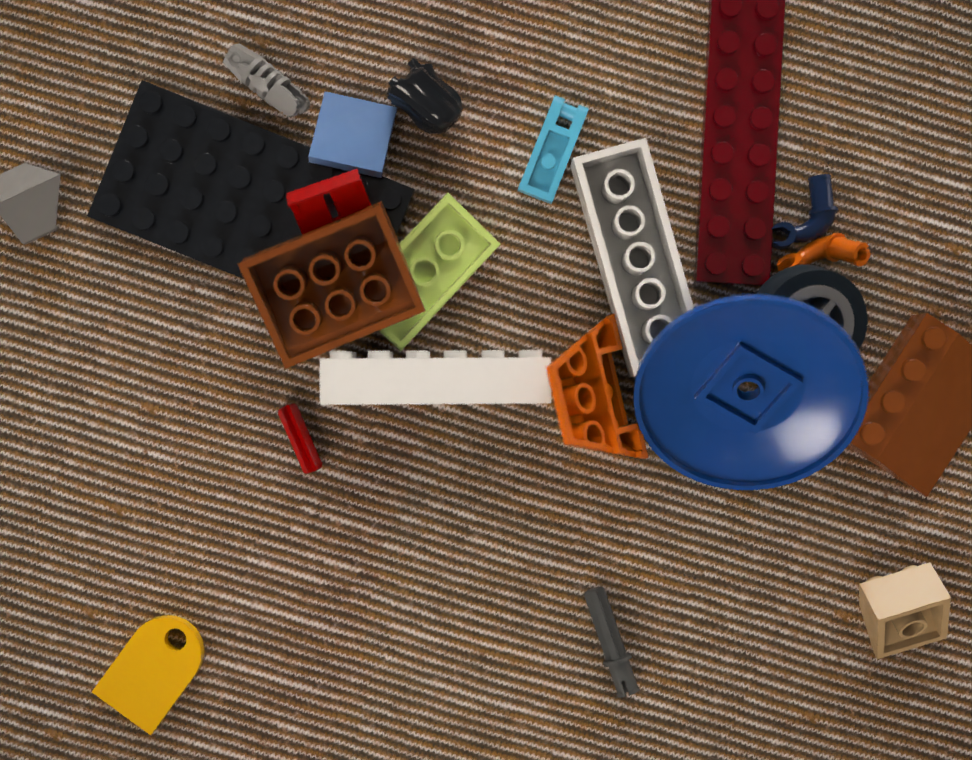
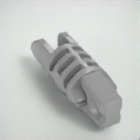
[223,43,311,118]

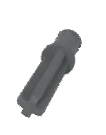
[584,586,640,698]

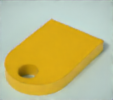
[92,615,205,736]

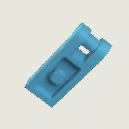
[518,95,589,204]

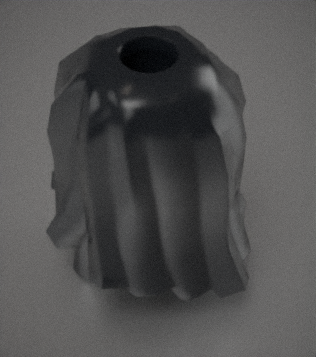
[387,57,463,134]

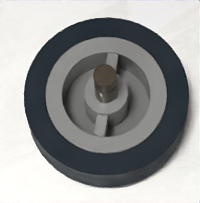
[757,265,868,350]

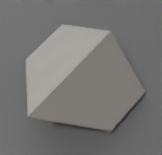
[0,163,61,245]

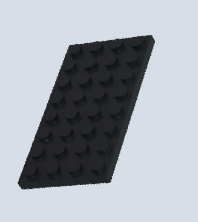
[87,80,415,279]

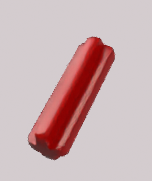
[278,403,322,474]

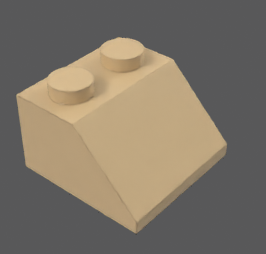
[859,562,951,659]

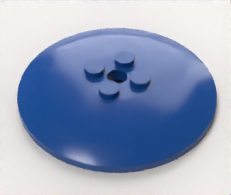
[634,294,869,490]

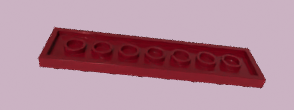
[694,0,785,286]

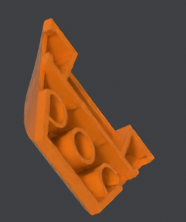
[546,313,649,459]

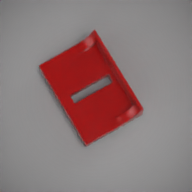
[286,169,371,234]

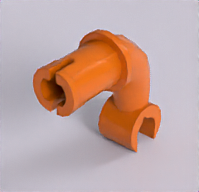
[777,232,871,271]

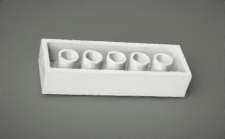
[570,137,694,377]
[320,350,551,405]

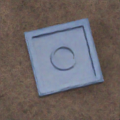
[308,91,397,178]

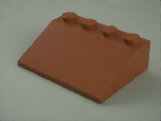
[238,201,425,369]
[847,313,972,497]

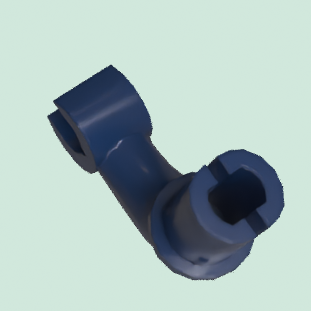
[772,174,839,250]

